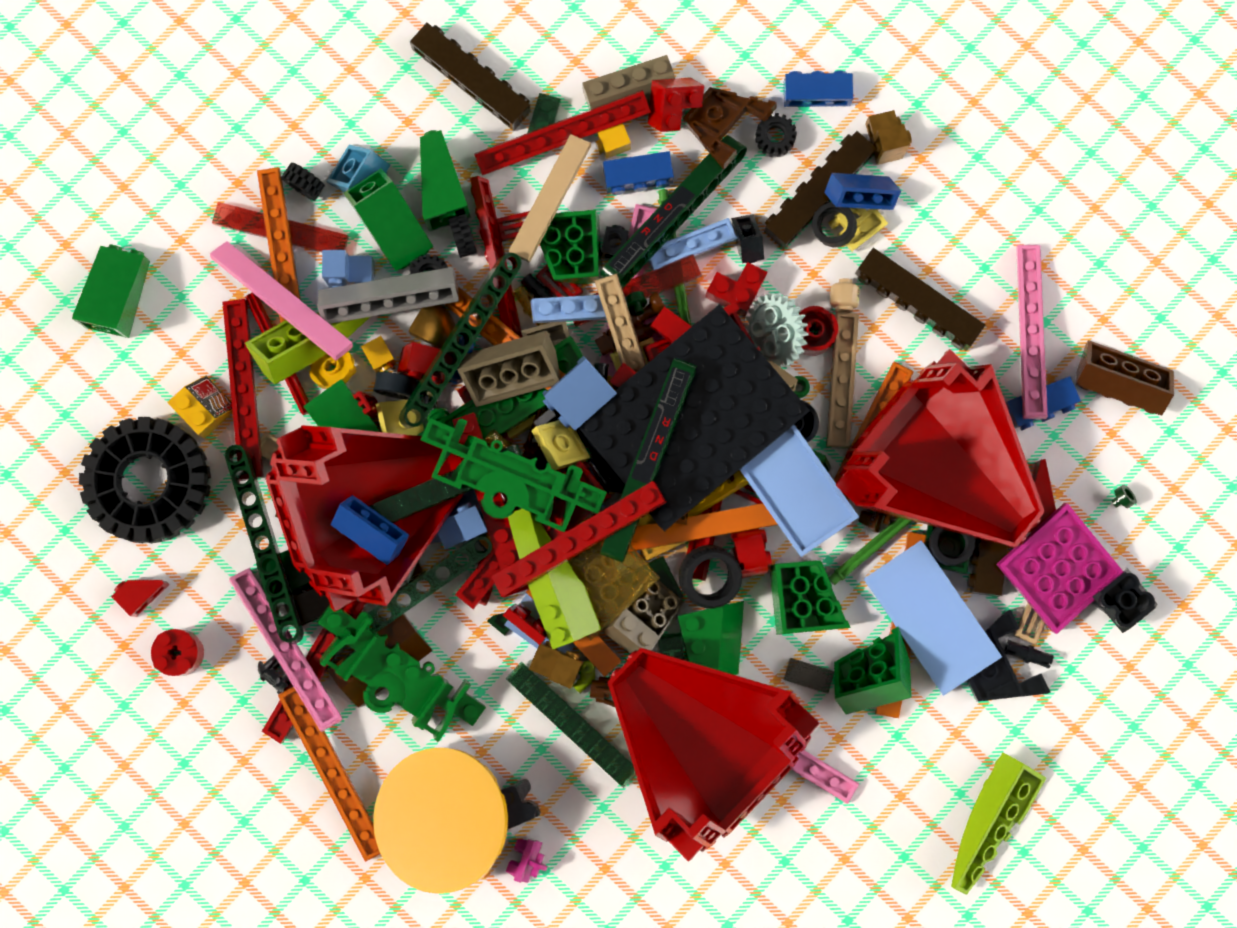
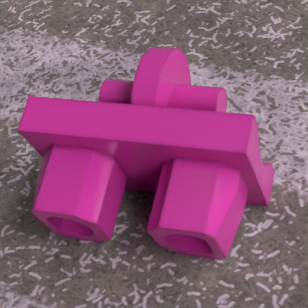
[506,839,548,883]

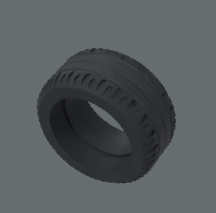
[678,545,742,609]

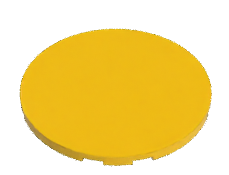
[373,747,508,894]

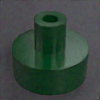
[625,291,647,316]
[1111,484,1137,509]

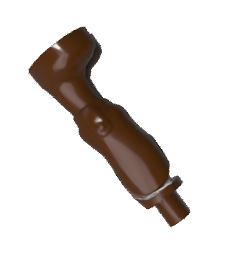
[594,292,665,356]

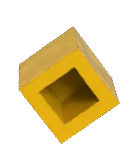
[595,123,631,159]
[361,335,396,374]

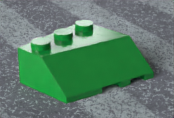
[540,210,602,284]
[770,560,851,635]
[677,601,744,675]
[834,627,912,715]

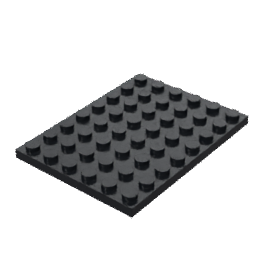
[579,304,810,532]

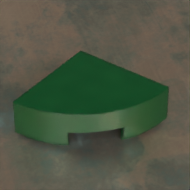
[487,613,510,636]

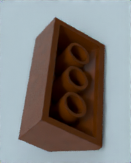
[1075,340,1174,416]
[327,613,433,708]

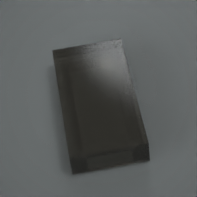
[783,658,834,694]

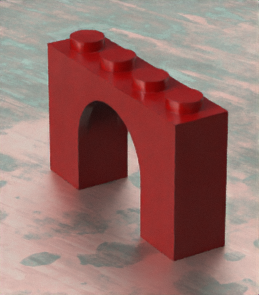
[609,306,692,388]

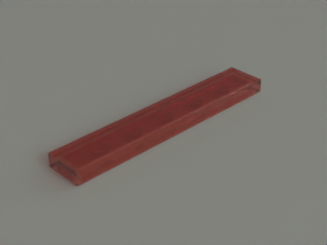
[212,202,349,253]
[573,254,702,327]

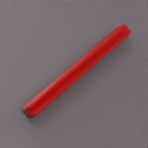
[245,293,309,415]

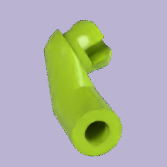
[573,660,595,694]

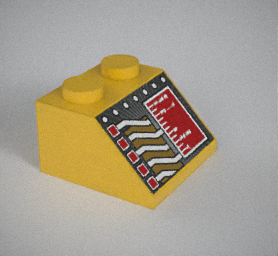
[167,375,233,439]

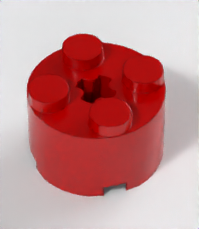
[799,306,838,356]
[731,528,772,578]
[151,629,204,676]

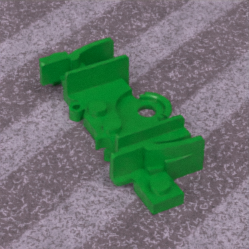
[421,418,607,532]
[317,605,486,742]

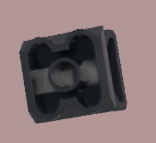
[1091,568,1158,633]
[500,779,541,830]

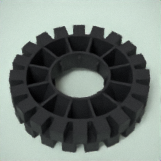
[79,417,211,544]

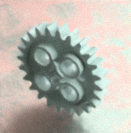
[745,293,809,367]

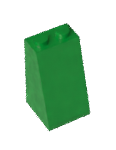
[420,130,471,232]
[343,168,434,271]
[72,244,150,338]
[303,379,381,432]

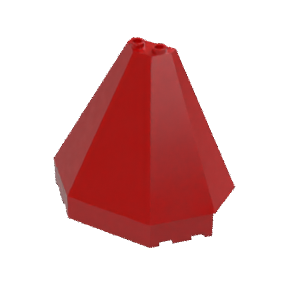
[836,349,1045,547]
[265,425,469,612]
[607,648,820,862]

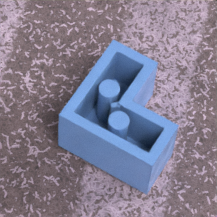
[322,250,375,288]
[437,502,488,550]

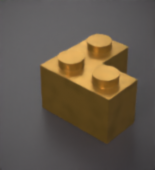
[865,110,912,165]
[528,641,584,689]

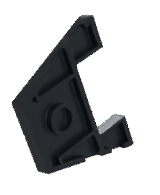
[967,610,1051,702]

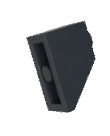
[731,214,764,264]

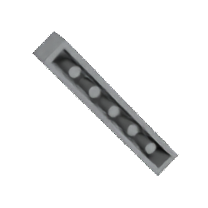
[317,267,459,324]

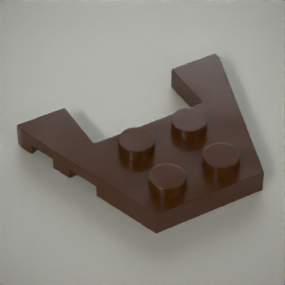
[683,87,777,169]

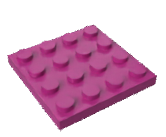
[996,503,1123,634]

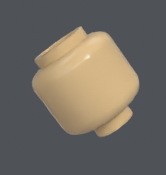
[830,278,860,313]

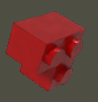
[648,77,704,132]
[705,262,768,317]
[397,342,453,384]

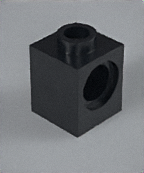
[601,225,629,260]

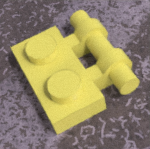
[828,208,888,252]

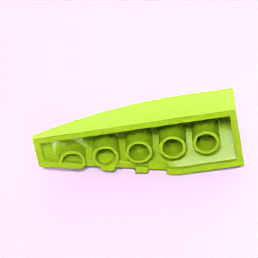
[245,312,370,384]
[508,509,602,649]
[951,752,1046,895]

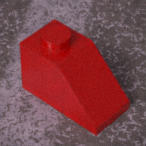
[111,580,170,617]

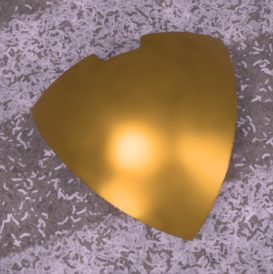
[408,305,458,349]

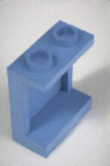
[542,356,617,430]

